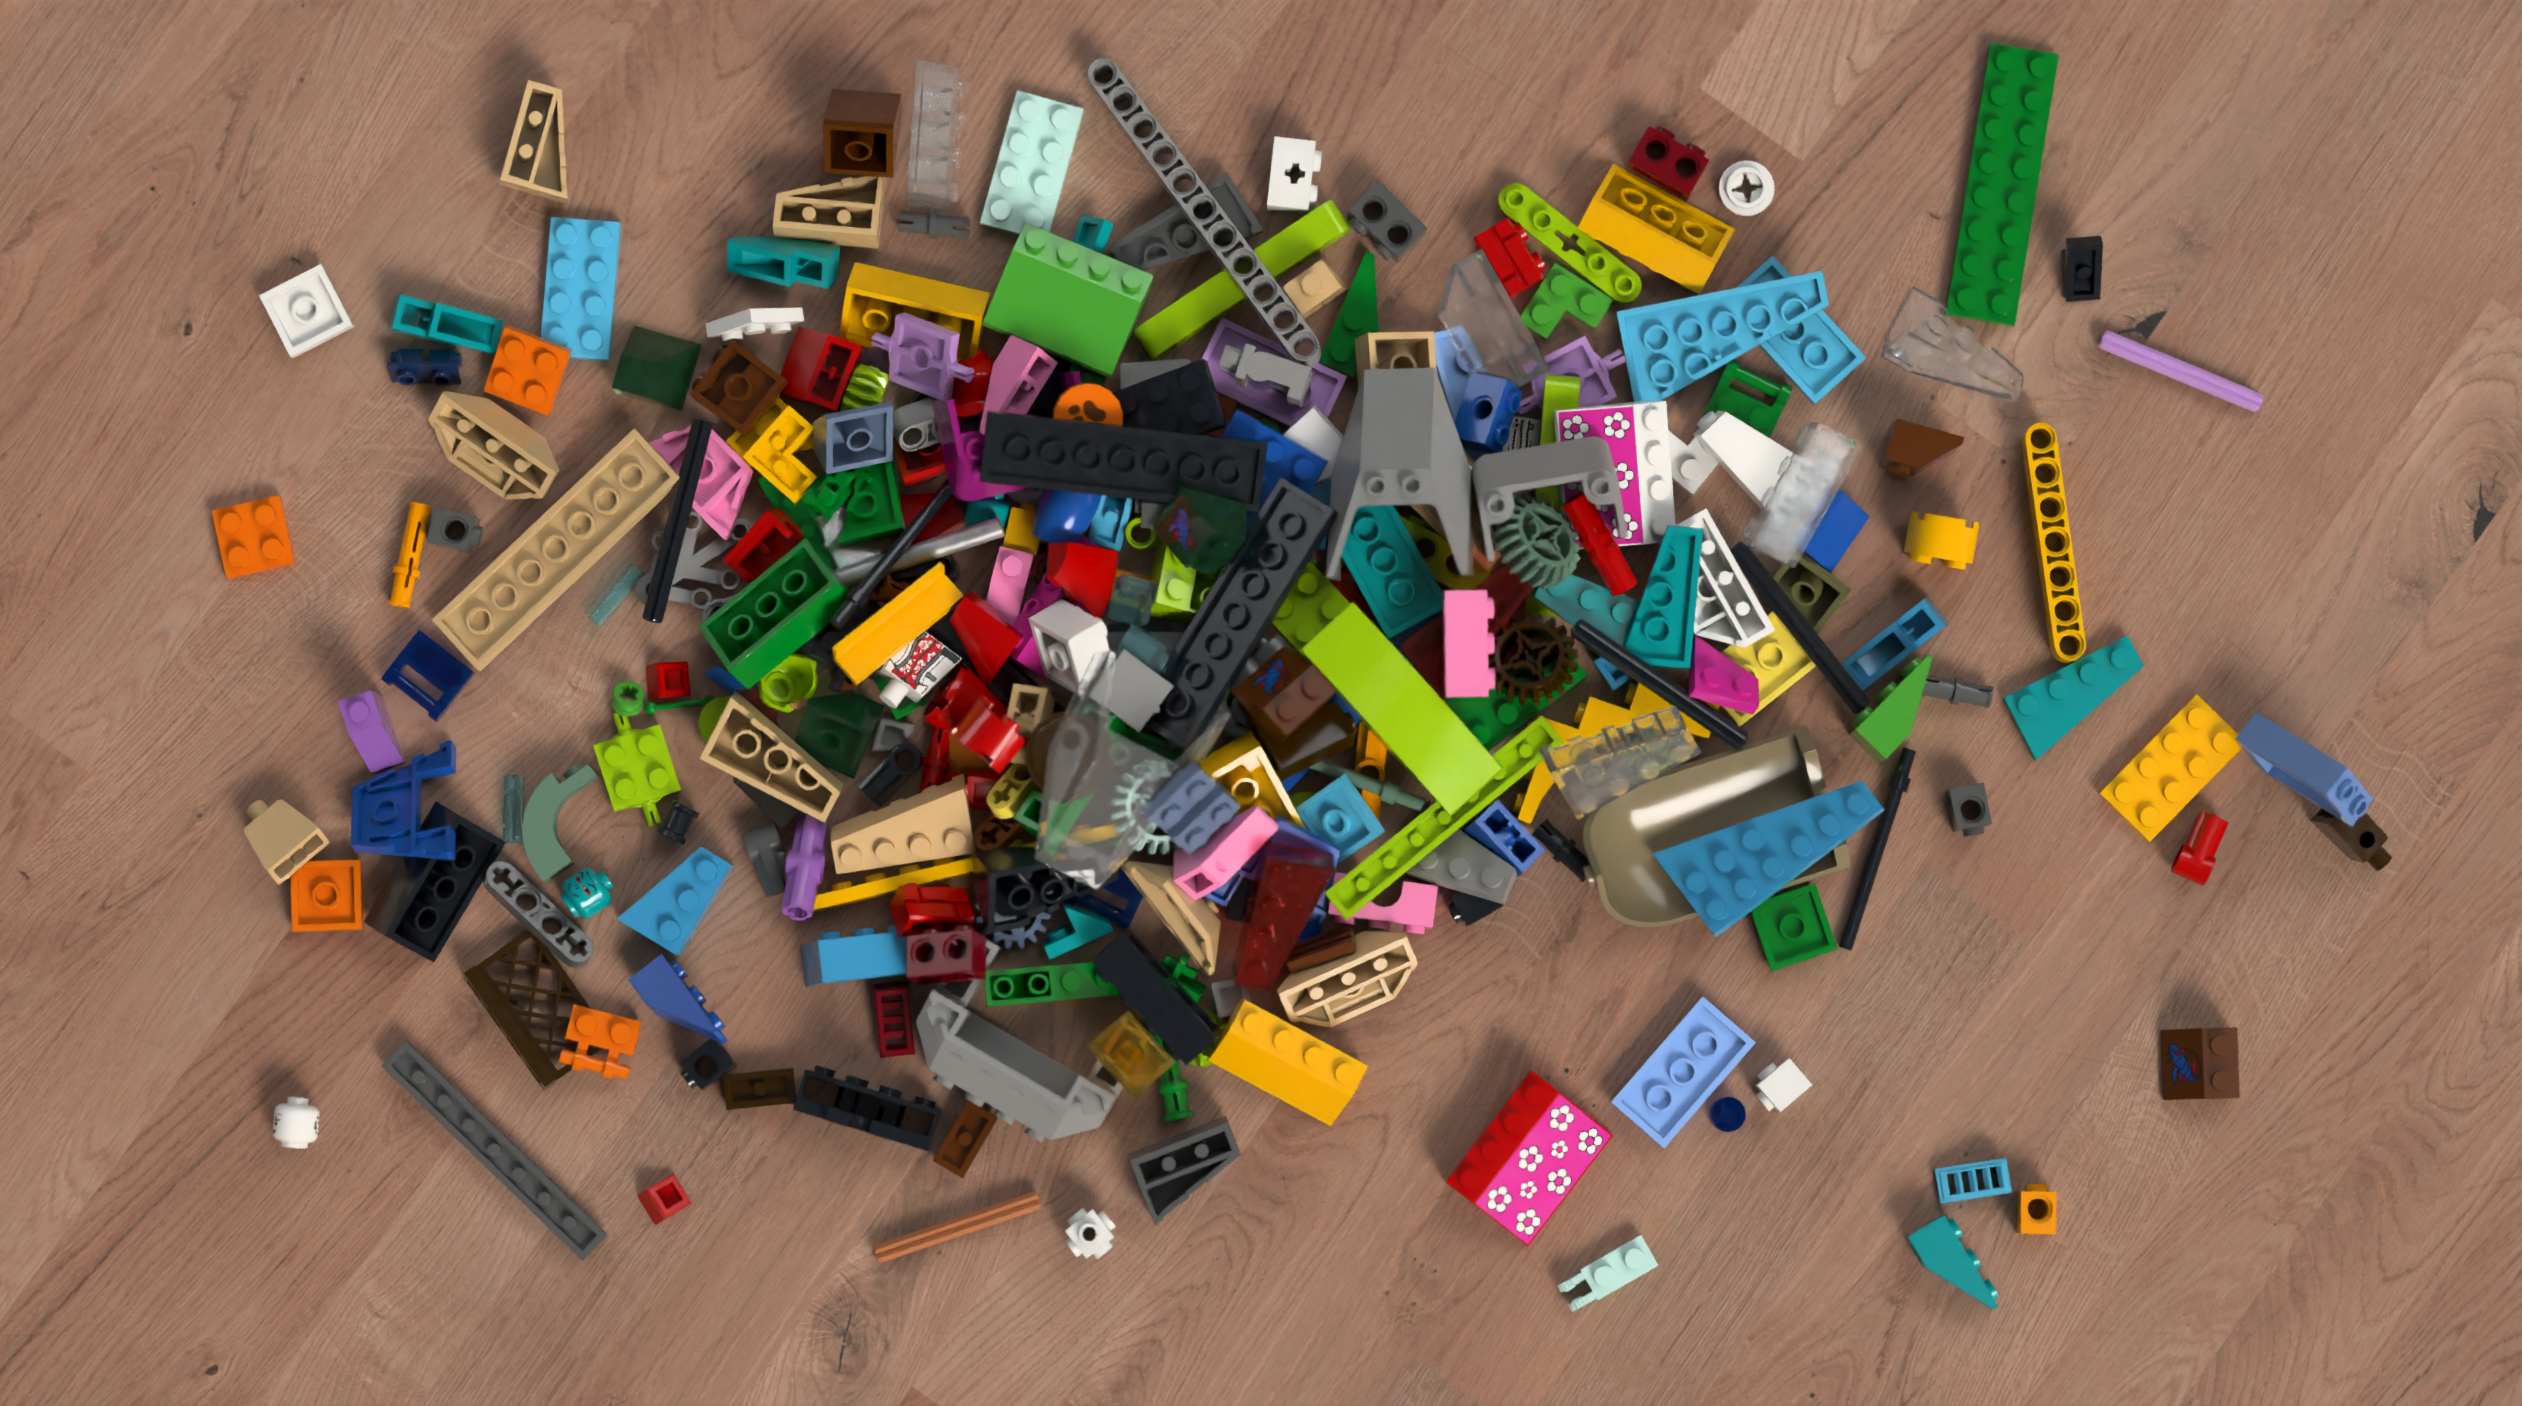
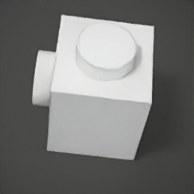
[1755,1058,1812,1113]

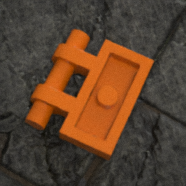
[559,1004,642,1080]

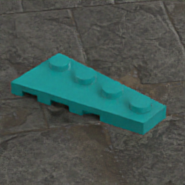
[1624,525,1703,669]
[2003,635,2144,761]

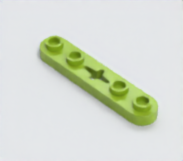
[1498,183,1642,305]

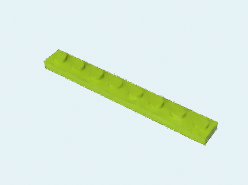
[1324,715,1564,921]

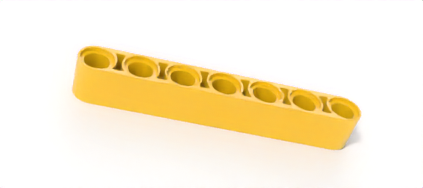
[2021,423,2086,663]

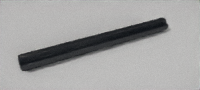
[642,419,712,623]
[1730,541,1870,714]
[1571,619,1748,750]

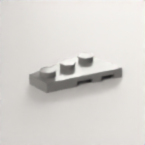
[1406,829,1517,905]

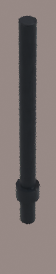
[830,478,952,629]
[1838,748,1916,951]

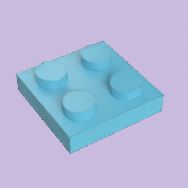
[1295,773,1385,865]

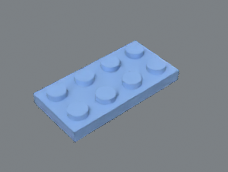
[1611,996,1756,1148]

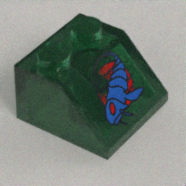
[1154,487,1246,576]

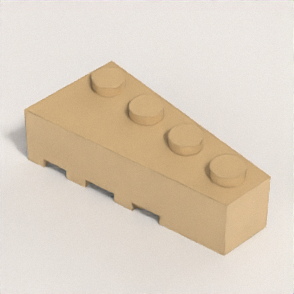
[699,690,844,823]
[831,773,975,874]

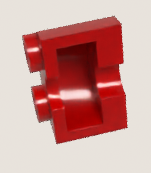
[951,694,1027,773]

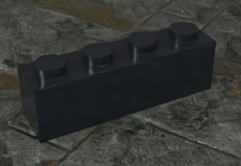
[1092,927,1222,1066]

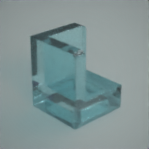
[1107,574,1157,627]

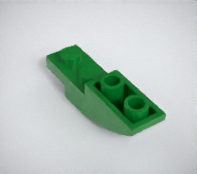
[984,962,1119,1007]

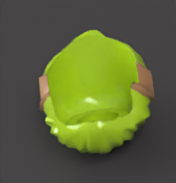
[757,653,818,713]

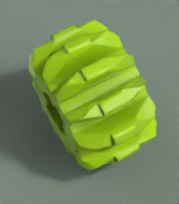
[840,364,889,411]

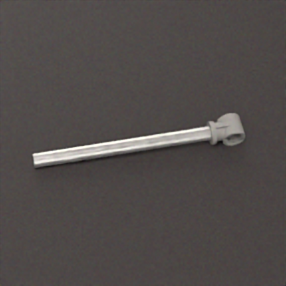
[702,517,1005,622]

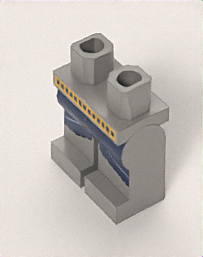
[1219,343,1313,410]

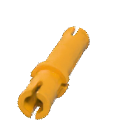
[388,502,432,609]

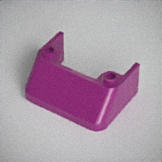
[932,372,1082,501]

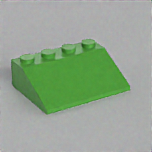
[982,222,1154,378]

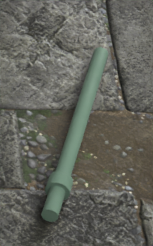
[1225,724,1426,812]

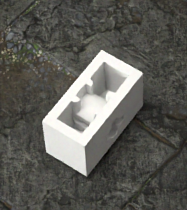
[1267,136,1322,215]

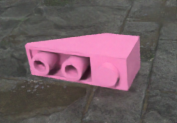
[1173,805,1279,901]

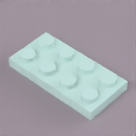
[980,90,1084,235]

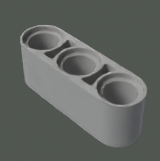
[893,397,983,452]

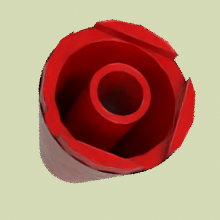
[922,662,1008,733]

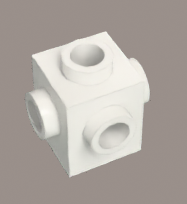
[1064,1208,1116,1259]

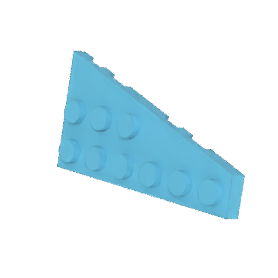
[1617,271,1829,402]

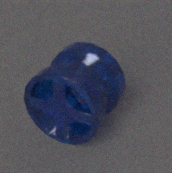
[1709,1097,1746,1132]

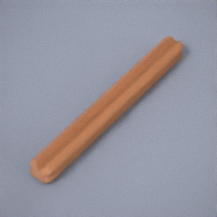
[873,1191,1042,1263]

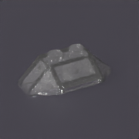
[1437,249,1550,387]

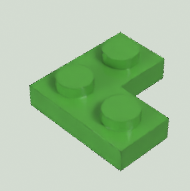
[1517,263,1614,341]

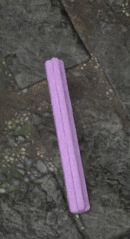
[2099,330,2263,412]

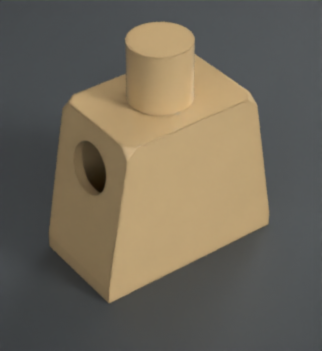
[243,799,330,885]

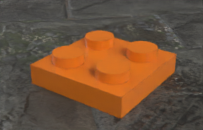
[483,325,572,416]
[211,495,296,580]
[291,859,364,932]

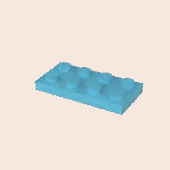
[541,217,622,361]
[1737,255,1866,405]

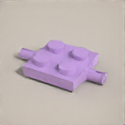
[871,312,974,400]
[1518,336,1626,417]

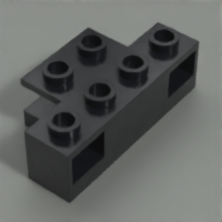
[793,1065,942,1151]

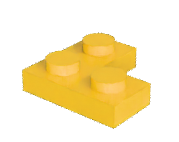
[742,405,818,504]

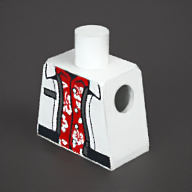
[879,631,962,708]

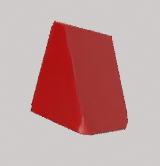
[646,661,691,700]
[638,1173,691,1225]

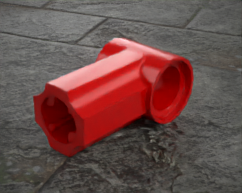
[2171,811,2229,886]

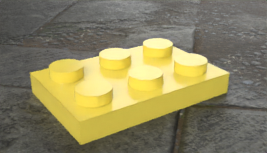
[1720,611,1816,727]

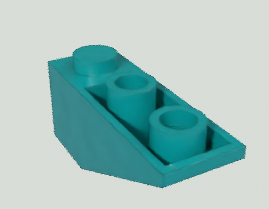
[1905,1215,1999,1309]

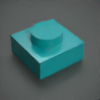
[1072,215,1114,254]

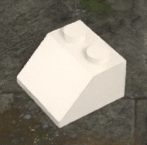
[1028,599,1110,699]

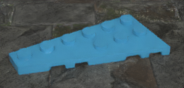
[1653,781,1885,937]

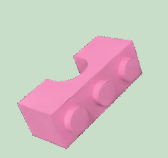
[1328,872,1438,934]

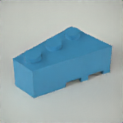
[617,847,734,956]
[801,925,907,987]

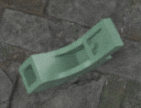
[522,763,600,883]

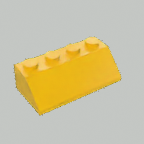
[1577,163,1735,294]
[839,262,990,361]
[1207,998,1368,1126]

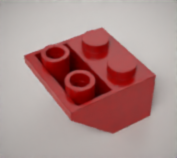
[780,327,864,413]

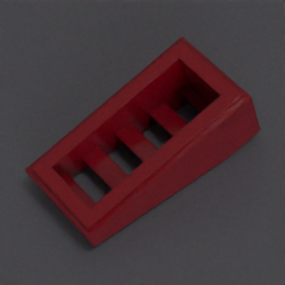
[873,981,915,1058]

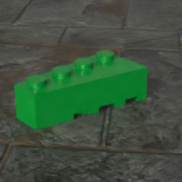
[1443,655,1587,752]

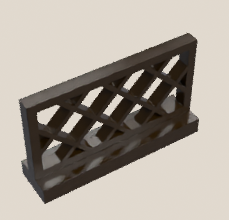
[463,930,602,1091]

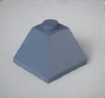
[813,402,893,474]

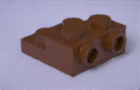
[690,340,788,437]

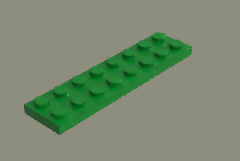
[1945,43,2059,327]

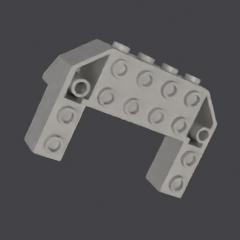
[916,939,1153,1143]

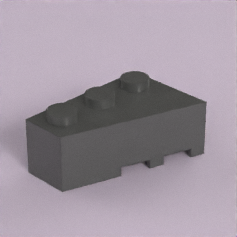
[1128,1116,1241,1225]

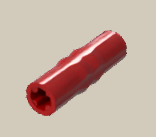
[1561,492,1638,597]

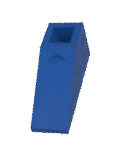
[628,954,728,1044]

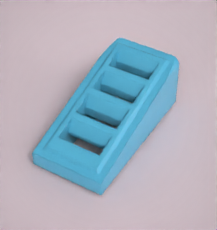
[1934,1158,2012,1204]

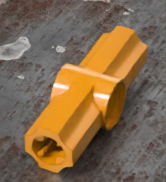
[1354,722,1387,821]

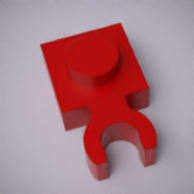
[944,770,1003,811]

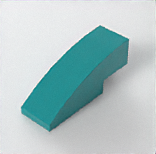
[727,237,840,289]
[387,295,503,354]

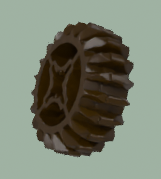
[1488,613,1579,707]

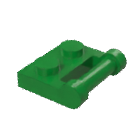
[1703,360,1793,438]

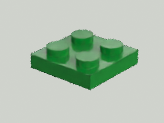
[1750,883,1838,972]

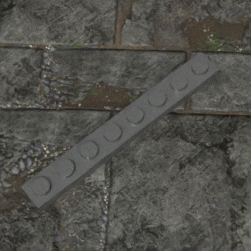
[381,1041,608,1261]

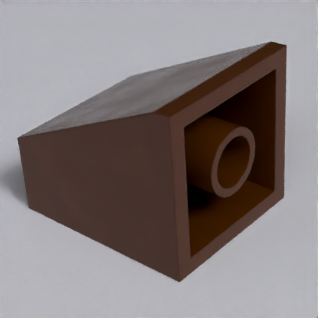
[823,89,901,178]

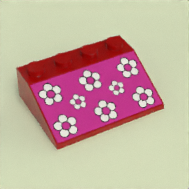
[1445,1070,1613,1246]

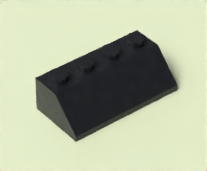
[364,801,506,963]

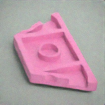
[649,425,753,541]

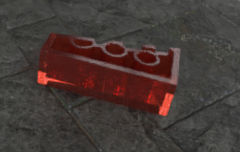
[1398,563,1533,700]
[1232,841,1336,991]

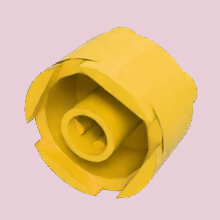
[1904,511,1980,570]

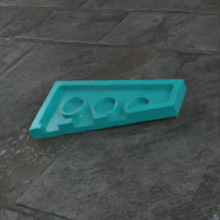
[1532,574,1656,669]

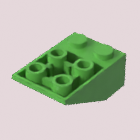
[1849,655,1932,764]

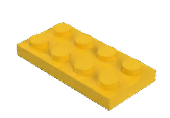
[2098,694,2242,843]

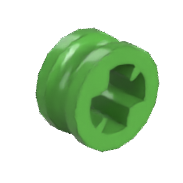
[611,681,645,716]

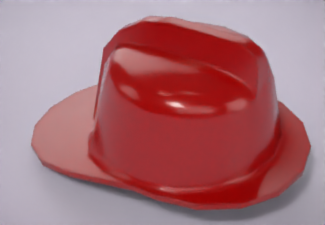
[948,349,994,418]

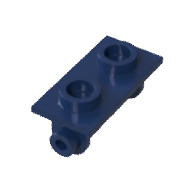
[388,348,462,386]

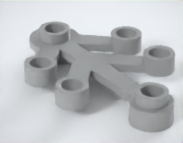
[636,511,753,610]

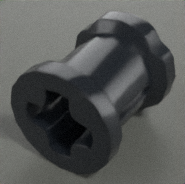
[656,800,700,845]

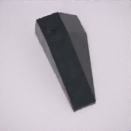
[973,846,1120,934]

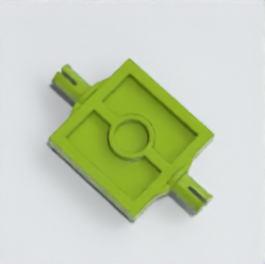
[593,712,681,827]

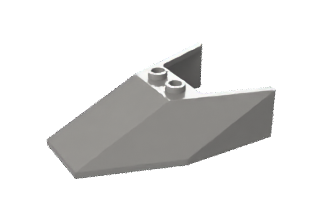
[1326,368,1473,581]

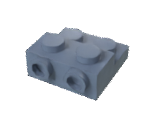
[1142,761,1241,855]

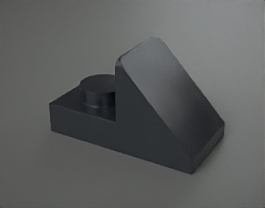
[2061,236,2103,302]

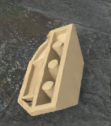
[428,391,559,500]
[1119,861,1221,976]
[1277,931,1418,1027]

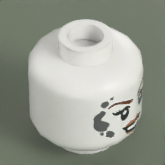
[272,1096,320,1148]

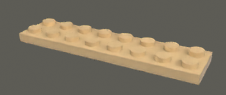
[432,428,680,671]

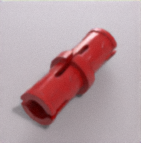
[918,727,953,794]

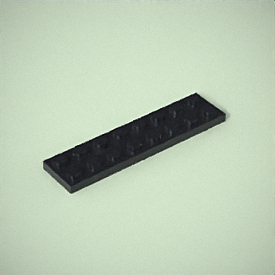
[979,410,1268,512]
[1145,477,1338,753]

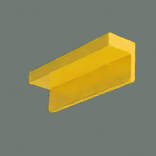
[832,562,964,686]

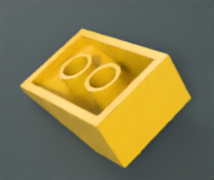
[1195,731,1305,829]

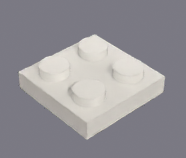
[259,264,354,359]

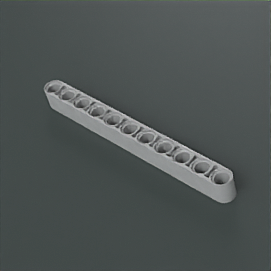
[1087,58,1321,368]

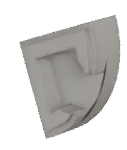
[872,717,915,752]

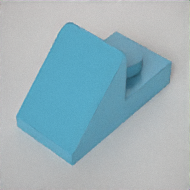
[1087,495,1136,551]

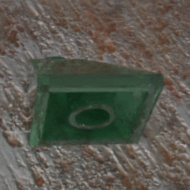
[612,326,702,411]
[794,692,885,779]

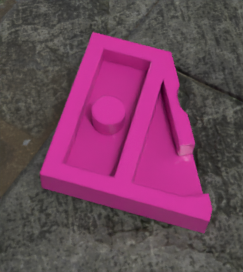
[1689,636,1759,715]

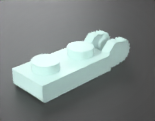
[1557,1235,1659,1312]

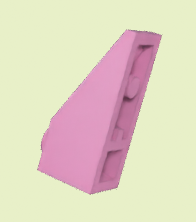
[979,335,1058,434]
[986,546,1035,626]

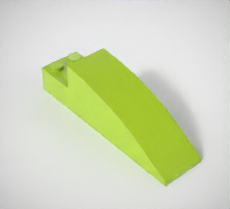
[1270,561,1502,816]

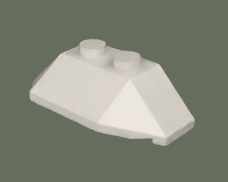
[1676,509,1775,648]

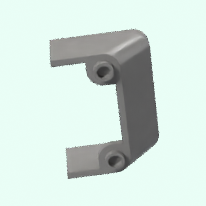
[1472,436,1628,562]

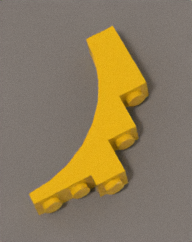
[1513,682,1720,825]

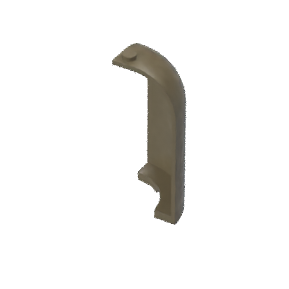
[1583,725,1851,927]

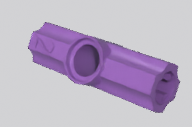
[782,814,828,921]

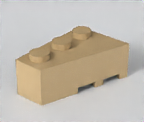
[498,80,568,204]
[772,176,886,249]

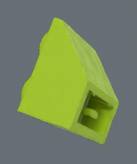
[1144,537,1232,622]

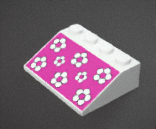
[1553,400,1676,549]

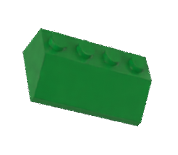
[698,538,849,690]

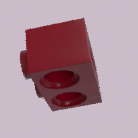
[1627,126,1709,201]
[907,926,986,985]

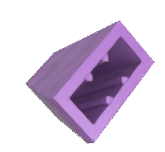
[338,690,405,773]

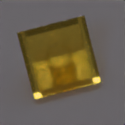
[1086,1011,1176,1099]

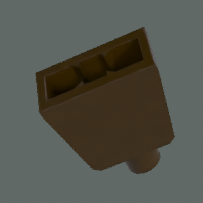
[2310,808,2392,871]

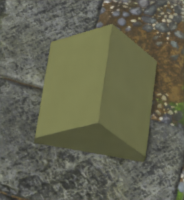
[1773,548,1852,634]

